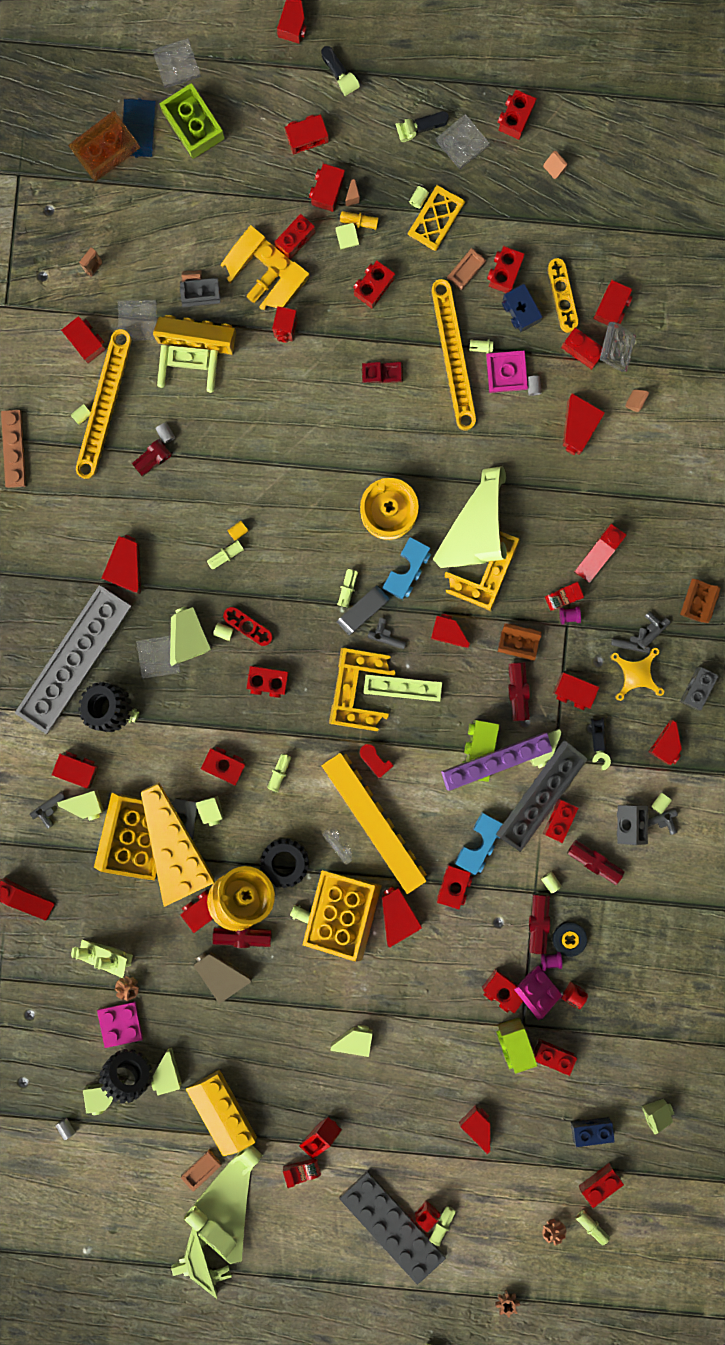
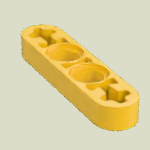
[548,258,578,333]

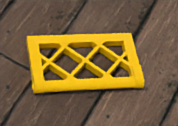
[408,185,465,251]

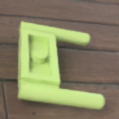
[157,345,218,393]

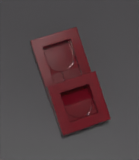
[362,362,403,383]

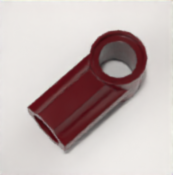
[132,439,172,477]

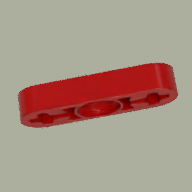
[223,607,273,646]

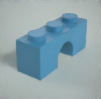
[382,537,431,600]
[454,812,503,875]

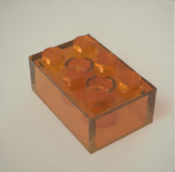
[68,111,140,182]

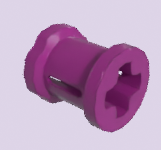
[559,606,581,625]
[541,952,562,971]

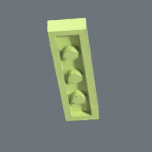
[364,675,442,702]

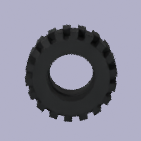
[78,682,132,732]
[260,838,309,888]
[99,1049,153,1104]

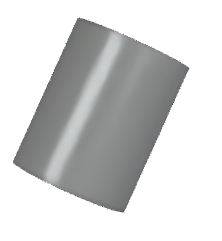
[527,376,542,396]
[155,422,175,444]
[55,1118,76,1140]

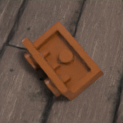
[680,579,721,623]
[497,623,542,661]

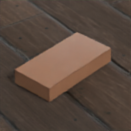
[79,248,102,277]
[447,248,486,291]
[180,1150,222,1192]

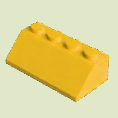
[153,315,236,355]
[186,1069,257,1156]

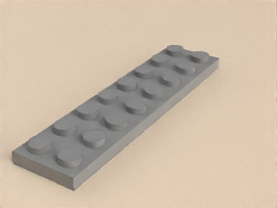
[15,585,132,734]

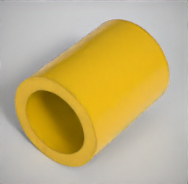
[227,520,248,541]

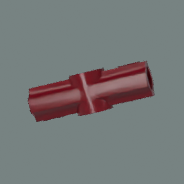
[508,663,530,721]
[567,840,625,885]
[529,894,550,954]
[212,927,272,948]

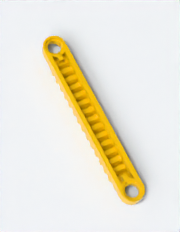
[432,279,476,431]
[76,329,132,479]

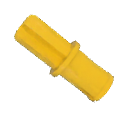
[340,211,378,230]
[247,267,279,303]

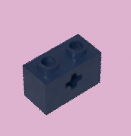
[502,284,543,332]
[571,1117,615,1147]

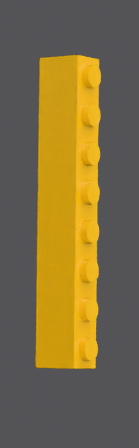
[321,752,427,894]

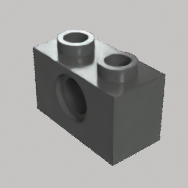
[680,667,718,710]
[171,798,198,840]
[617,804,648,845]

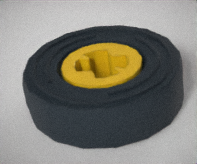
[552,922,587,957]

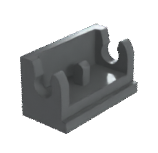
[180,277,221,307]

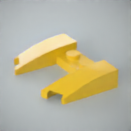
[221,225,310,310]
[445,531,520,611]
[329,648,395,731]

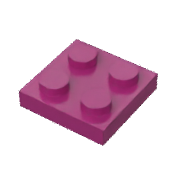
[486,351,528,393]
[514,965,562,1020]
[97,1001,143,1048]

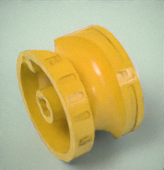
[360,478,419,540]
[207,866,275,931]

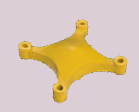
[610,648,664,701]

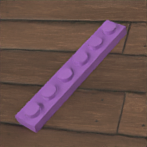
[441,733,552,791]

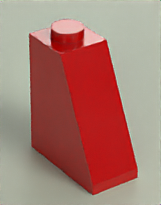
[563,393,605,455]
[101,535,141,594]
[382,886,422,948]

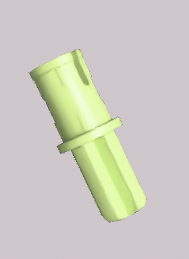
[207,540,244,569]
[337,569,358,608]
[267,754,291,792]
[429,1206,456,1246]
[575,1210,610,1245]

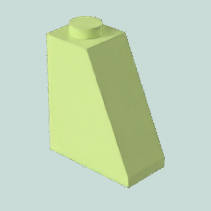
[170,606,211,666]

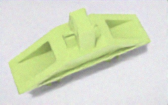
[71,940,133,978]
[171,1227,232,1299]

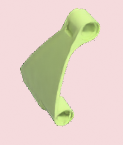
[433,466,507,568]
[184,1145,263,1264]

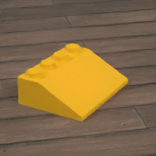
[94,793,157,881]
[302,870,382,962]

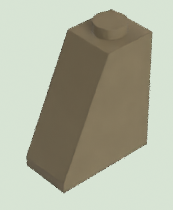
[193,952,252,1004]

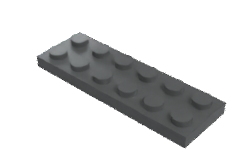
[496,741,587,852]
[339,1171,446,1285]

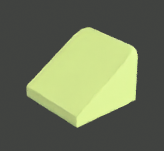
[336,223,359,250]

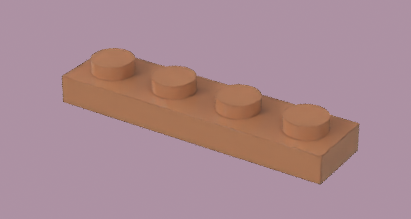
[1,410,26,488]

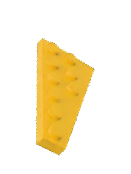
[141,782,215,907]

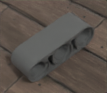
[337,585,390,636]

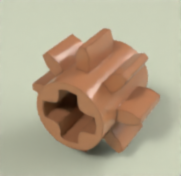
[114,976,139,1001]
[542,1219,566,1245]
[495,1290,520,1318]

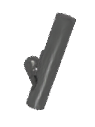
[639,611,671,649]
[367,618,406,649]
[611,628,650,653]
[30,792,66,829]
[648,809,678,835]

